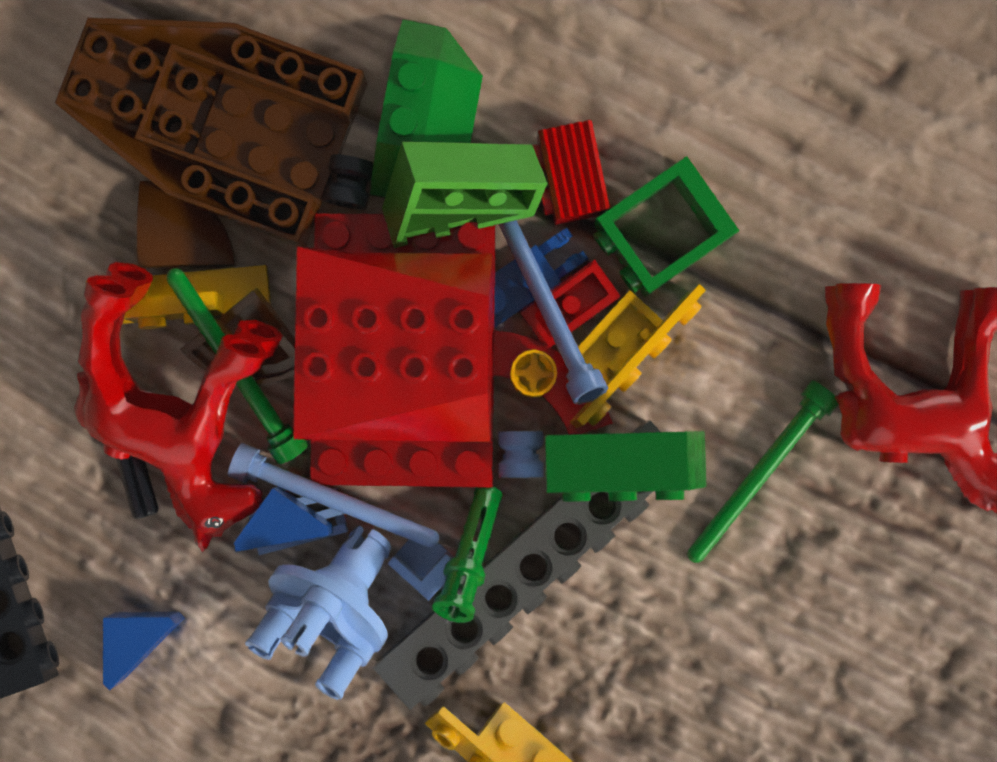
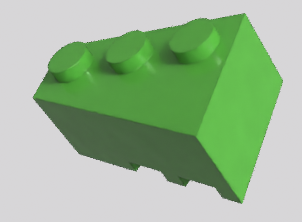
[382,142,547,248]

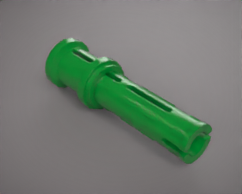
[432,486,503,623]

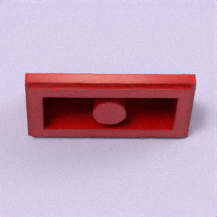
[518,259,621,350]

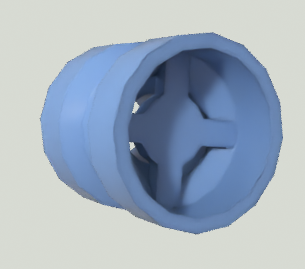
[498,431,544,478]

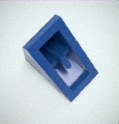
[234,487,334,552]
[103,611,185,691]

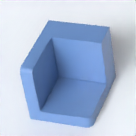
[388,540,454,601]

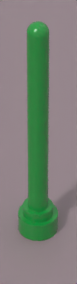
[166,268,308,464]
[687,380,839,563]

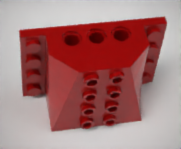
[293,214,496,488]

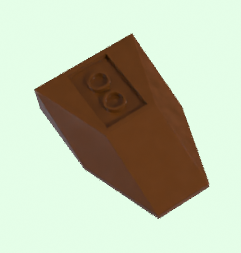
[55,17,368,247]

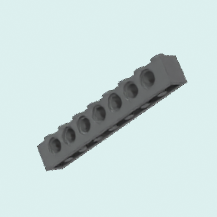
[373,420,660,710]

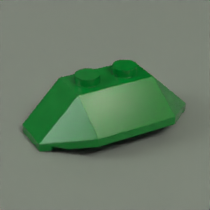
[370,19,483,198]

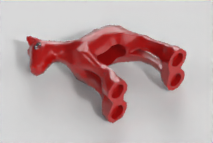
[74,262,283,552]
[825,283,997,513]

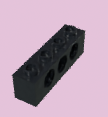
[0,507,59,699]

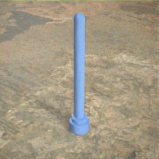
[228,443,439,548]

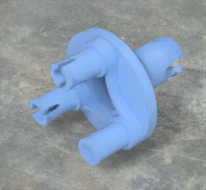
[245,526,391,700]

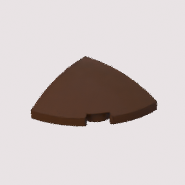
[137,181,236,269]
[180,288,295,384]

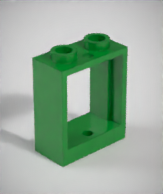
[593,156,740,298]

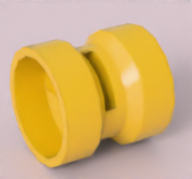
[510,350,557,398]

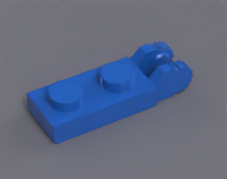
[494,228,589,328]

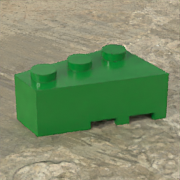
[545,431,707,502]

